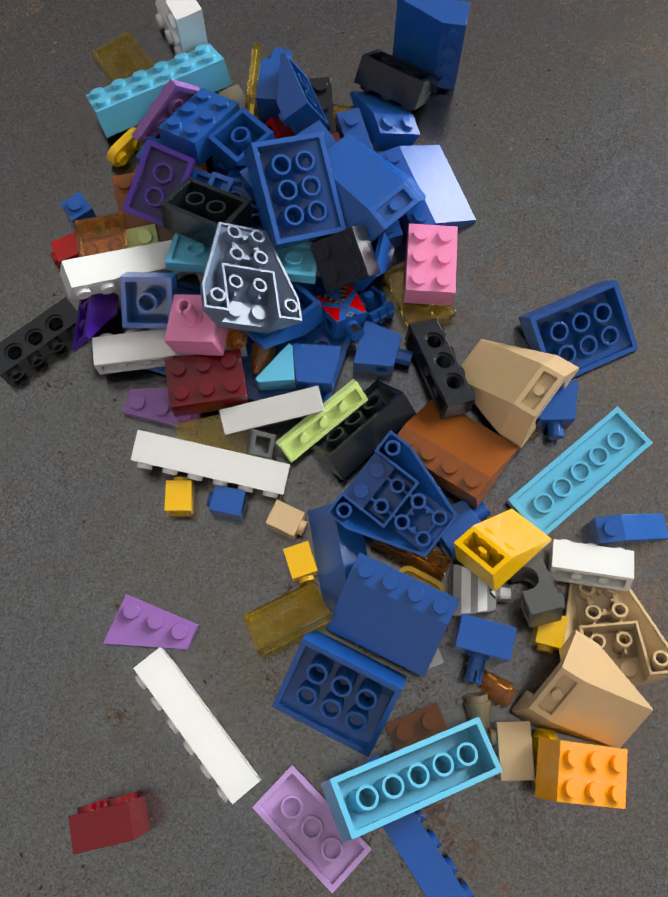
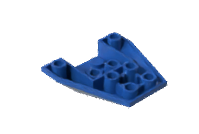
[327,133,427,243]
[326,430,458,557]

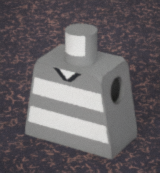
[450,565,511,618]

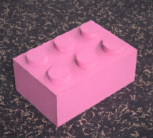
[403,224,458,306]

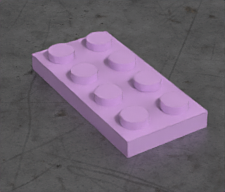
[252,765,372,893]

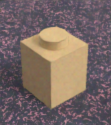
[265,500,308,541]

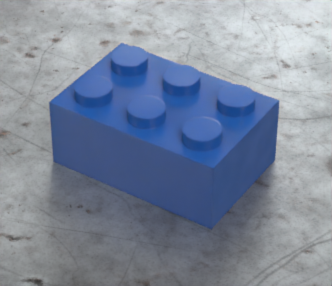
[158,88,240,166]

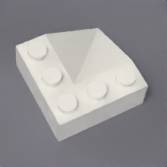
[155,0,208,55]

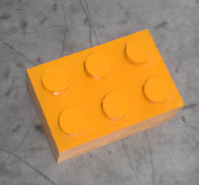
[535,738,628,809]

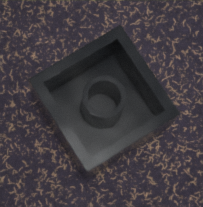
[309,225,381,293]

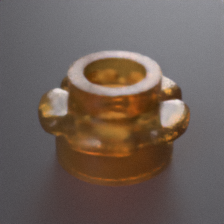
[225,329,248,350]

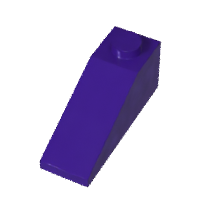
[72,292,119,351]

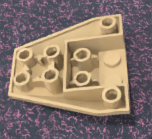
[461,339,579,448]
[563,583,668,687]
[511,630,653,748]

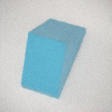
[255,343,296,391]

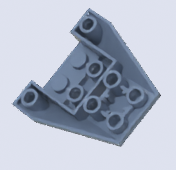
[200,222,302,333]

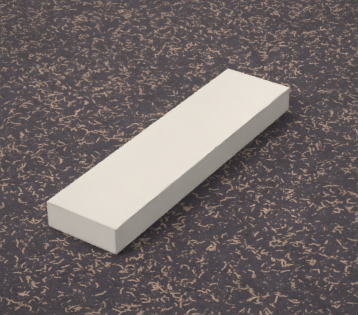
[219,386,324,435]

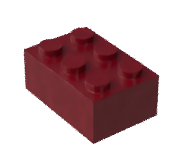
[164,348,249,417]
[68,791,151,855]

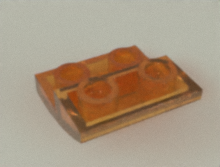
[74,211,129,257]

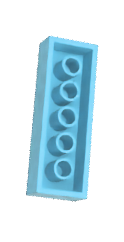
[85,44,232,138]
[321,717,503,842]

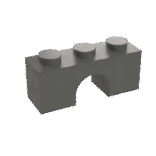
[510,550,566,628]

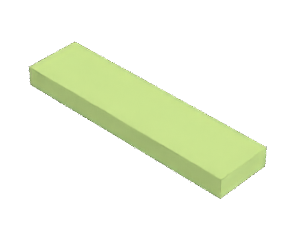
[275,379,368,463]

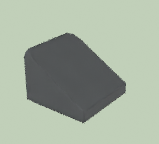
[246,429,276,460]

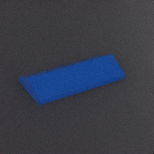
[308,504,368,612]

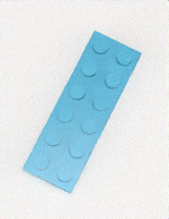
[165,232,318,284]
[506,406,653,535]

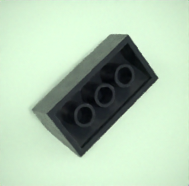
[309,380,416,480]

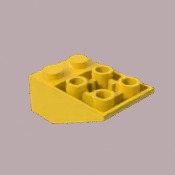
[454,509,551,591]

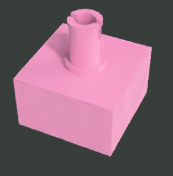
[164,294,229,356]

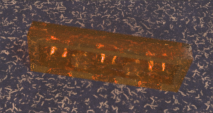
[371,539,452,581]

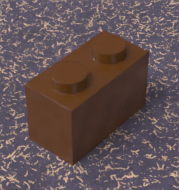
[385,702,448,751]

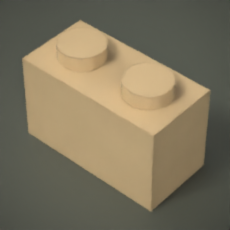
[489,721,535,781]

